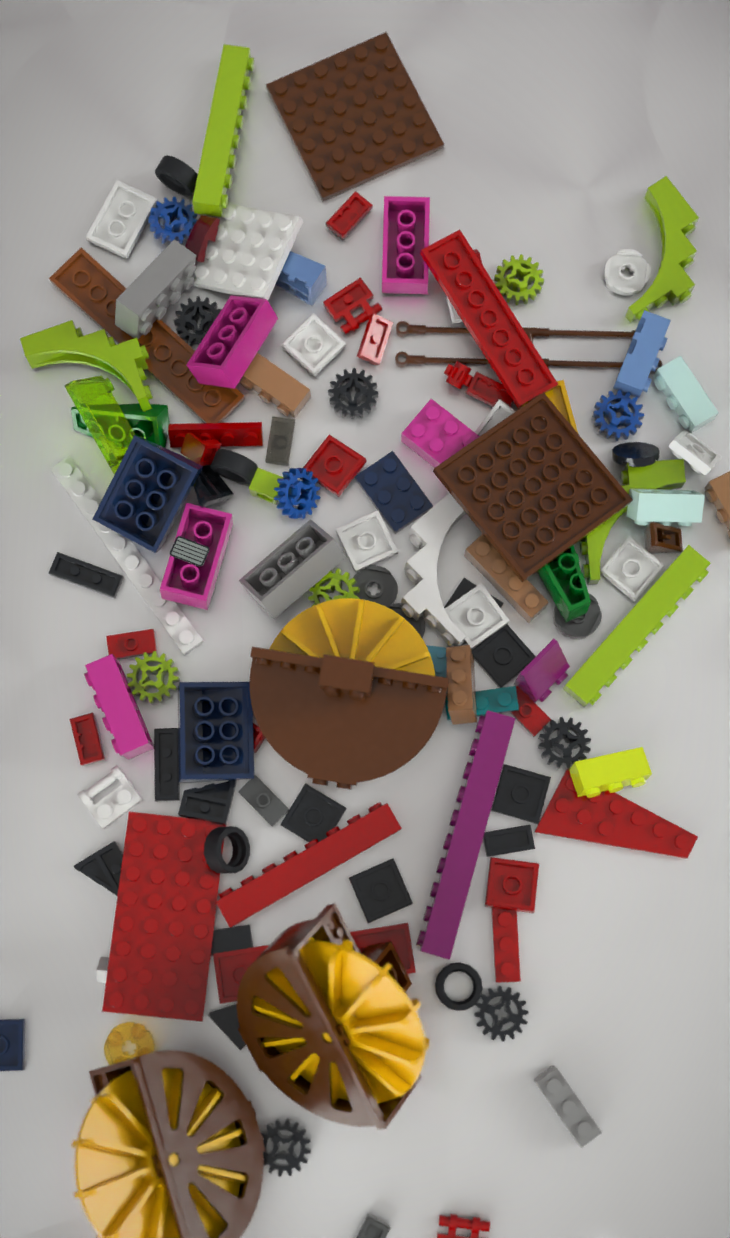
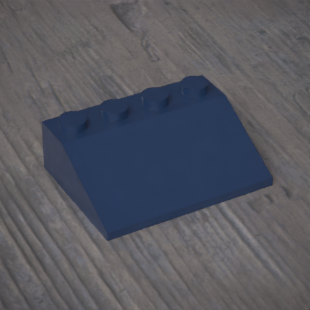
[92,435,203,553]
[178,682,254,782]

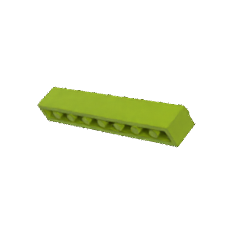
[192,44,254,217]
[563,545,711,707]

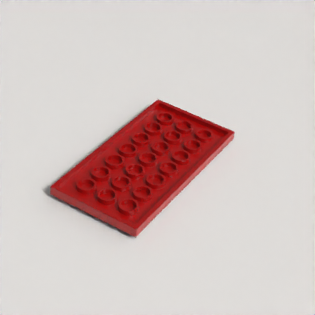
[102,812,226,1022]

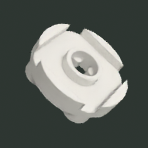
[604,249,651,296]

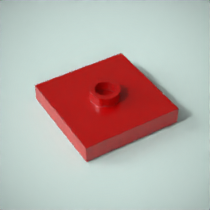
[303,434,367,497]
[485,857,539,913]

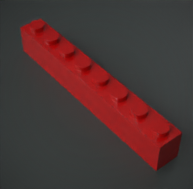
[216,802,402,928]

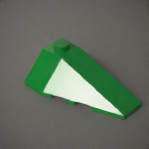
[71,403,170,449]

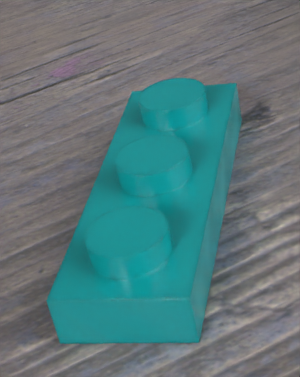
[445,686,519,721]

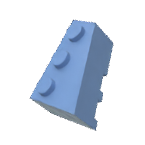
[613,310,671,398]

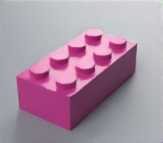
[382,196,430,294]
[187,296,278,389]
[401,399,480,468]
[160,503,233,610]
[84,654,154,760]

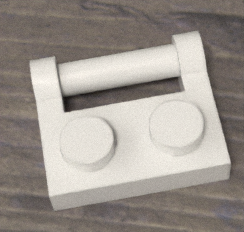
[77,765,143,829]

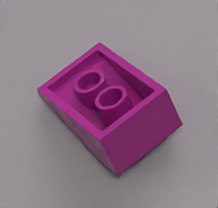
[514,639,570,703]

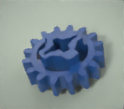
[149,197,198,245]
[592,389,644,441]
[274,468,320,519]

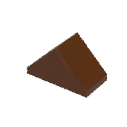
[644,522,683,554]

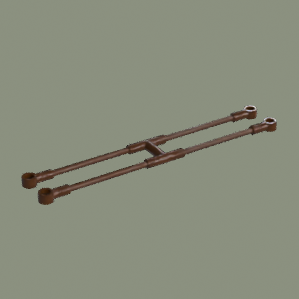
[395,321,662,374]

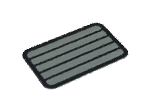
[170,536,210,567]

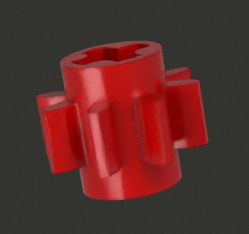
[444,361,473,390]

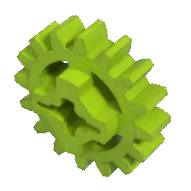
[494,254,544,305]
[308,568,360,607]
[127,651,180,704]

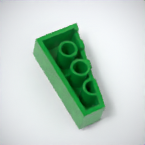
[537,545,591,622]

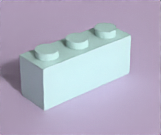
[653,356,719,433]
[627,489,705,526]

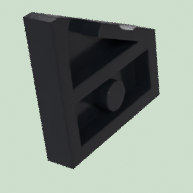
[193,464,234,508]

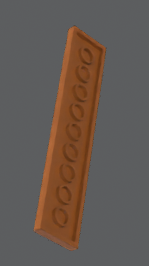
[49,247,245,423]

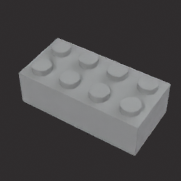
[115,240,196,339]
[239,519,346,619]

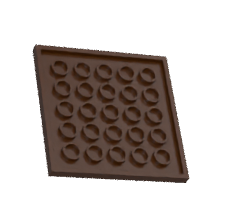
[266,32,444,202]
[433,392,633,582]

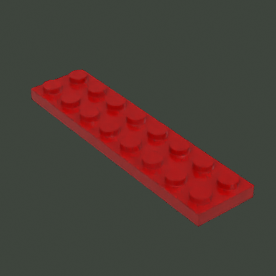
[420,230,558,408]
[213,923,416,1004]

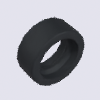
[155,155,198,197]
[210,449,258,485]
[204,826,250,873]
[435,962,483,1011]

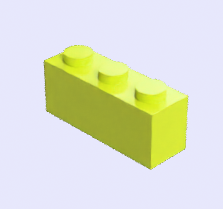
[569,747,652,798]

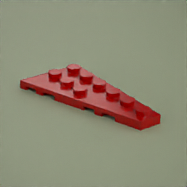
[534,770,698,859]

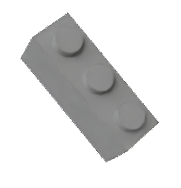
[534,1065,602,1148]

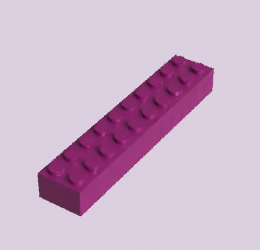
[416,710,516,960]

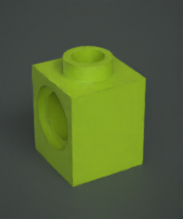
[249,468,284,504]

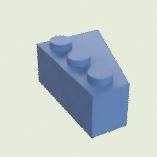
[275,251,327,306]

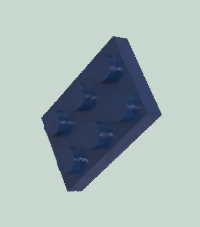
[355,451,433,534]

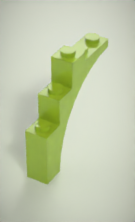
[625,176,699,323]
[20,320,153,412]
[580,459,686,585]

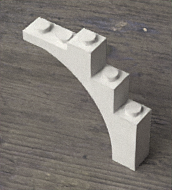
[400,493,467,647]

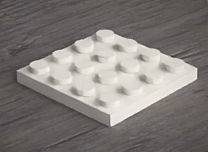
[193,204,303,300]

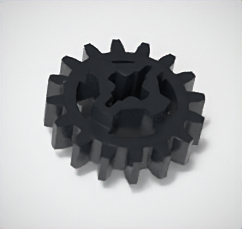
[174,296,221,346]
[328,368,378,419]
[538,717,591,770]
[474,986,529,1042]
[261,1118,311,1177]

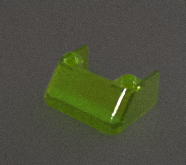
[64,375,142,475]

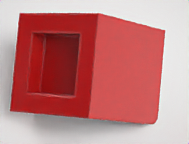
[180,432,222,466]

